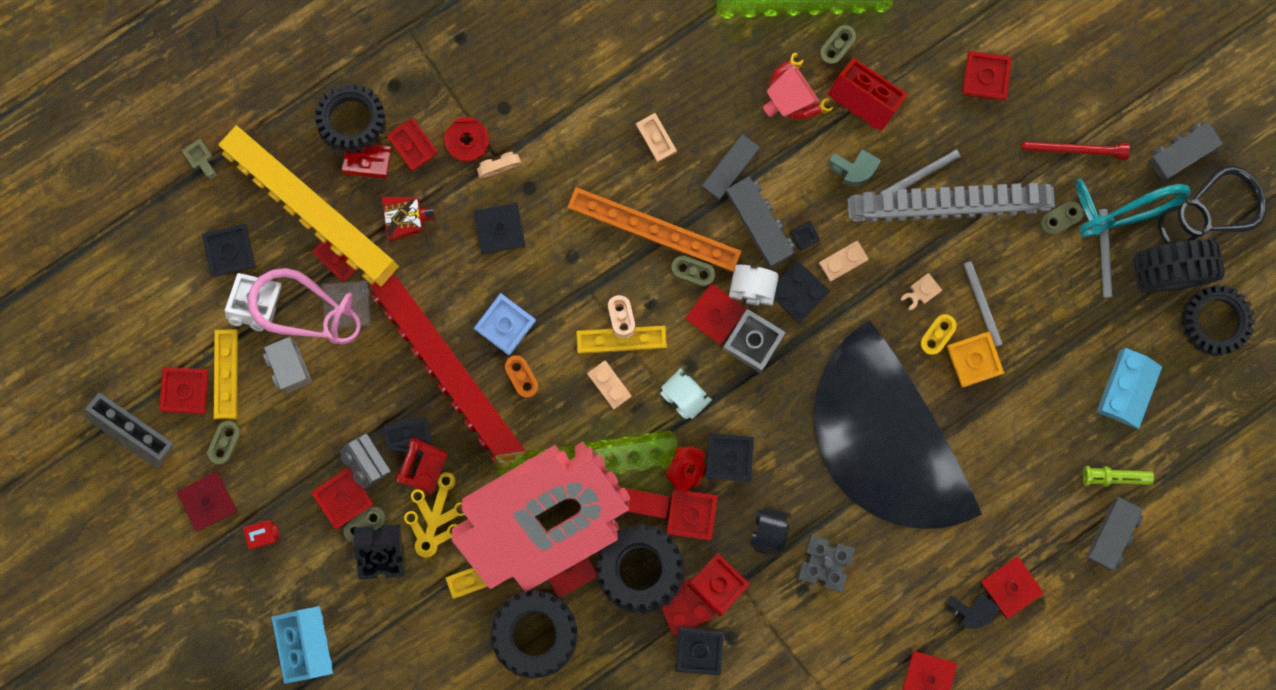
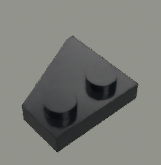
[382,417,433,457]

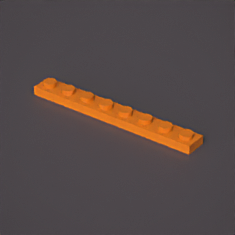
[568,187,741,273]

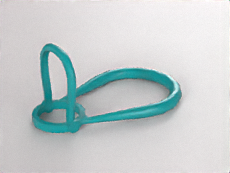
[1075,178,1191,237]

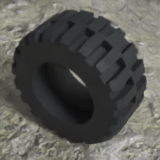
[1133,239,1225,293]
[596,524,685,615]
[490,591,578,679]

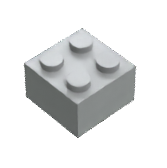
[723,309,786,373]
[263,337,313,393]

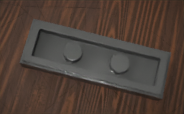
[702,134,760,200]

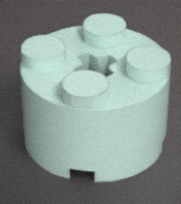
[660,368,712,419]

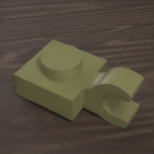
[182,139,218,180]

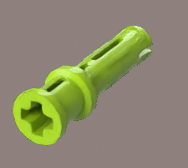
[1083,466,1154,487]

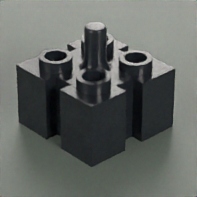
[353,524,406,580]

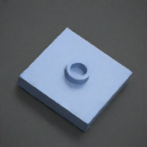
[473,293,536,356]

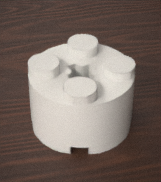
[729,265,778,306]

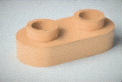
[477,152,521,178]
[608,295,635,339]

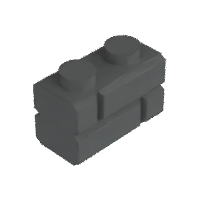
[339,434,391,489]

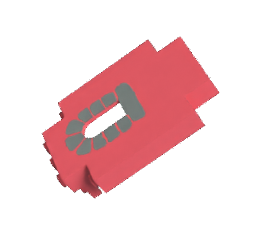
[452,442,630,592]

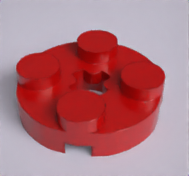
[444,117,489,162]
[665,446,707,492]

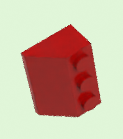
[827,57,908,132]

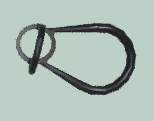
[1158,165,1267,244]

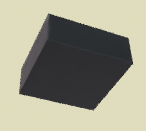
[790,221,820,251]

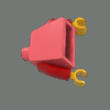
[763,53,833,119]

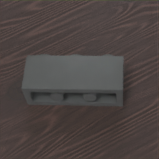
[1148,122,1223,183]
[1085,497,1143,570]

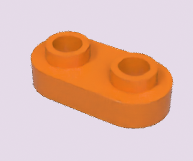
[505,355,538,398]

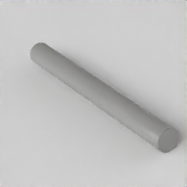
[880,149,961,195]
[1099,209,1112,298]
[963,261,1003,347]

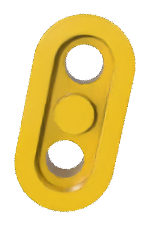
[920,314,957,355]

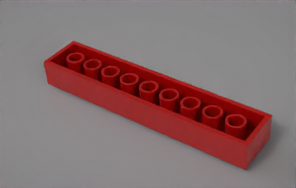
[370,273,528,470]

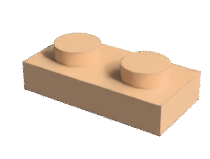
[636,113,677,163]
[819,240,869,282]
[587,361,632,410]

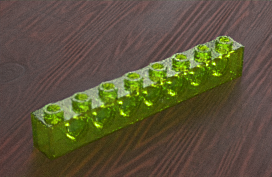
[495,430,677,478]

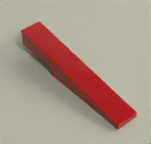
[565,487,670,519]

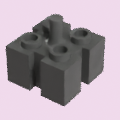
[797,535,855,592]

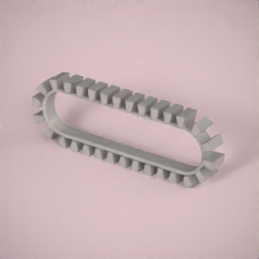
[848,183,1055,223]

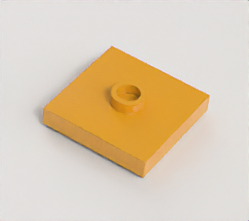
[946,332,1004,388]

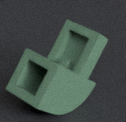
[827,149,881,186]

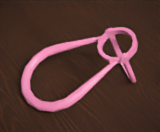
[247,268,361,344]

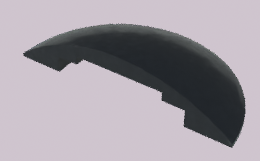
[814,320,982,529]

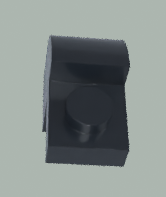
[944,594,1000,628]

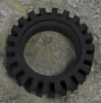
[315,83,386,154]
[1181,285,1255,356]

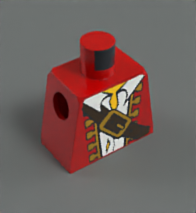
[382,197,435,242]

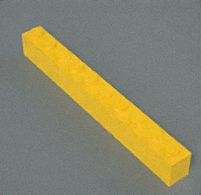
[218,125,399,286]

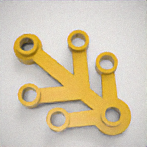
[404,472,465,558]

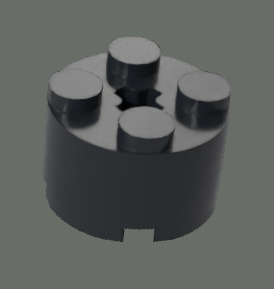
[750,507,791,557]

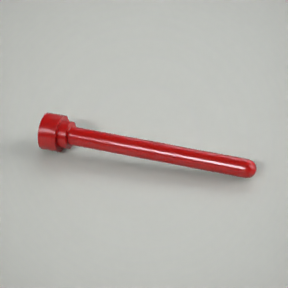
[1021,142,1129,161]

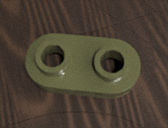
[820,25,856,65]
[1040,202,1083,235]
[671,256,715,287]
[208,421,241,465]
[344,507,386,542]

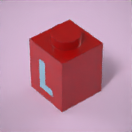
[243,520,280,550]

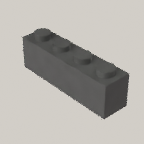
[725,176,795,269]
[85,392,173,470]

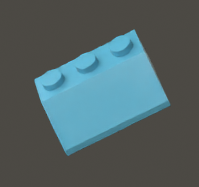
[1096,348,1162,429]
[271,606,333,684]

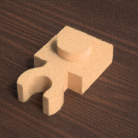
[900,273,942,311]

